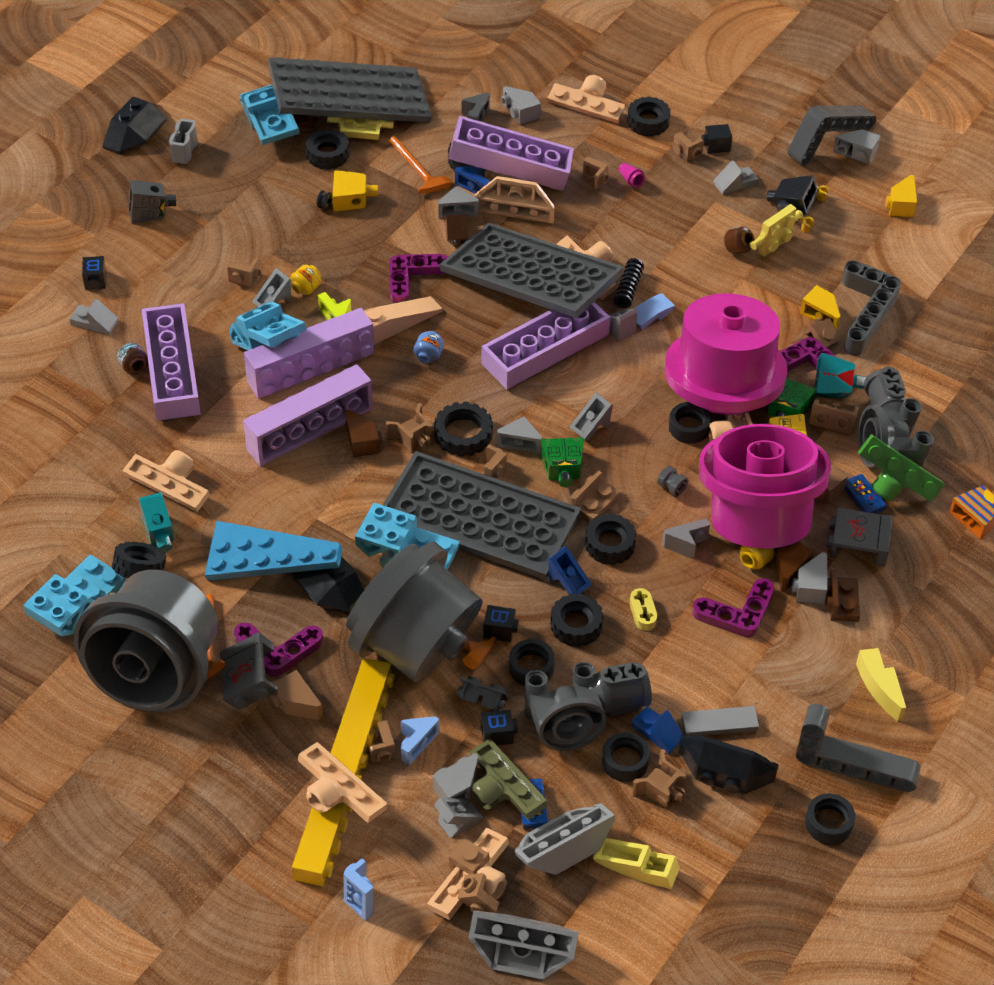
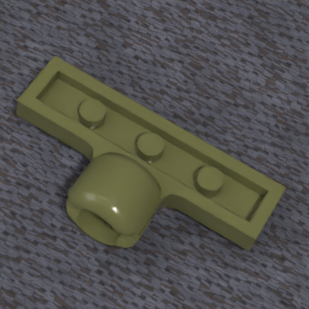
[470,738,548,820]

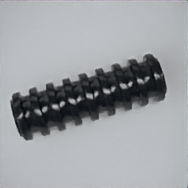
[614,258,644,309]

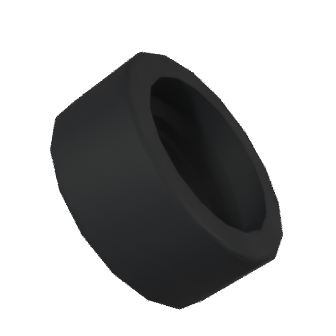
[669,402,711,443]
[509,639,555,685]
[602,732,650,782]
[805,793,856,845]

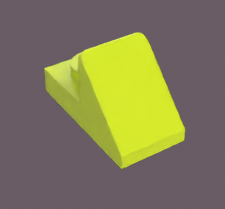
[318,292,351,320]

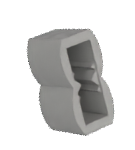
[169,118,198,164]

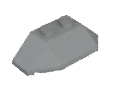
[515,803,616,875]
[469,911,579,980]

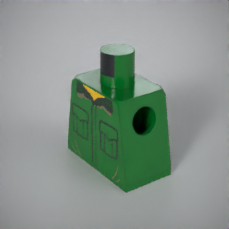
[768,378,816,417]
[541,437,584,487]

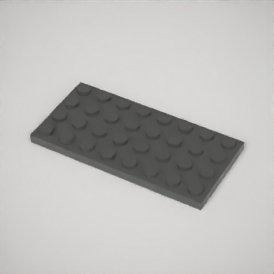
[267,57,432,123]
[440,223,624,318]
[383,451,581,580]

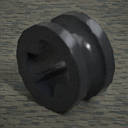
[316,190,333,210]

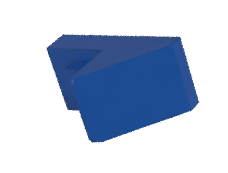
[455,166,491,194]
[548,546,592,594]
[631,706,683,755]

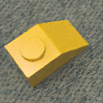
[886,175,917,217]
[800,285,840,331]

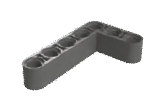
[787,105,877,166]
[842,260,902,356]
[796,704,921,792]

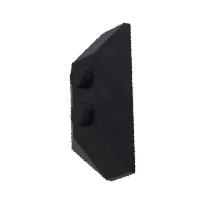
[103,97,167,155]
[291,556,364,615]
[679,735,779,795]

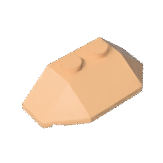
[475,176,555,224]

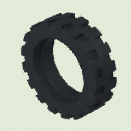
[434,402,493,457]

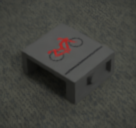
[827,507,893,566]
[220,632,278,710]

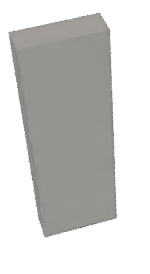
[681,706,759,737]

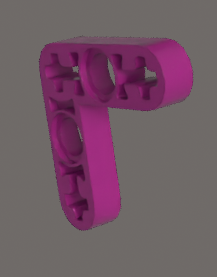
[389,254,448,303]
[780,337,836,372]
[692,578,774,637]
[234,623,323,676]

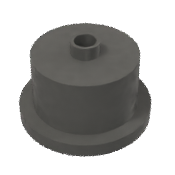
[346,541,483,683]
[74,570,218,712]

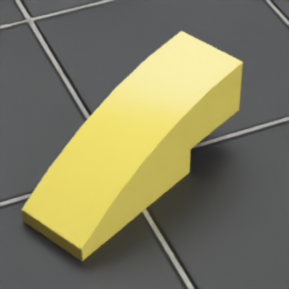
[856,648,906,722]
[593,838,680,889]

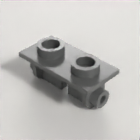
[457,676,509,711]

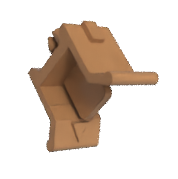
[386,403,435,453]
[632,749,687,808]

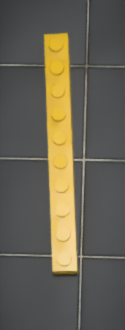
[292,658,395,887]

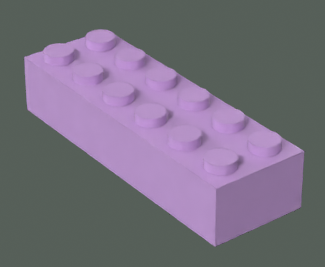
[448,116,574,191]
[481,302,610,390]
[142,303,201,421]
[244,308,374,399]
[243,364,373,466]

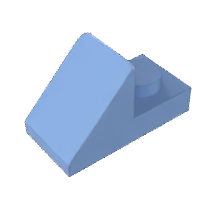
[400,716,440,766]

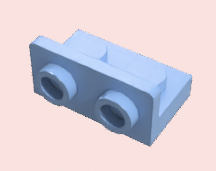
[343,859,373,921]

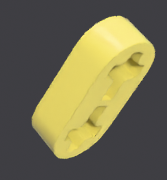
[630,588,657,631]

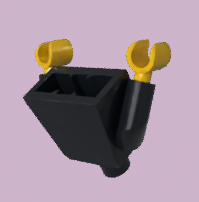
[767,175,828,233]

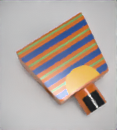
[950,486,994,539]

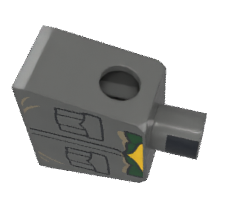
[128,180,176,223]

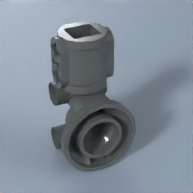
[858,367,934,468]
[524,662,652,751]

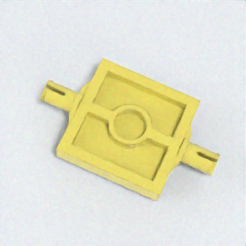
[327,116,394,140]
[750,204,803,257]

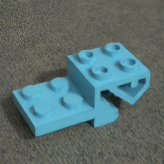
[239,84,299,145]
[229,302,307,350]
[355,503,460,570]
[23,554,127,636]

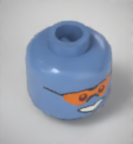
[413,331,444,363]

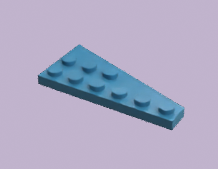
[205,521,343,581]

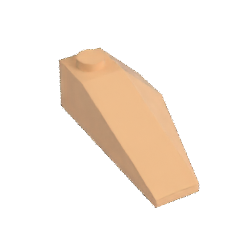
[364,296,443,345]

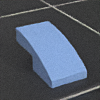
[634,293,676,330]

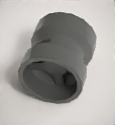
[657,466,689,497]

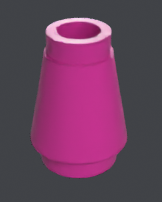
[618,163,645,188]

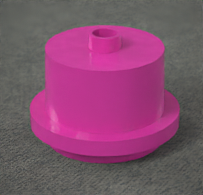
[664,293,787,415]
[699,424,831,548]

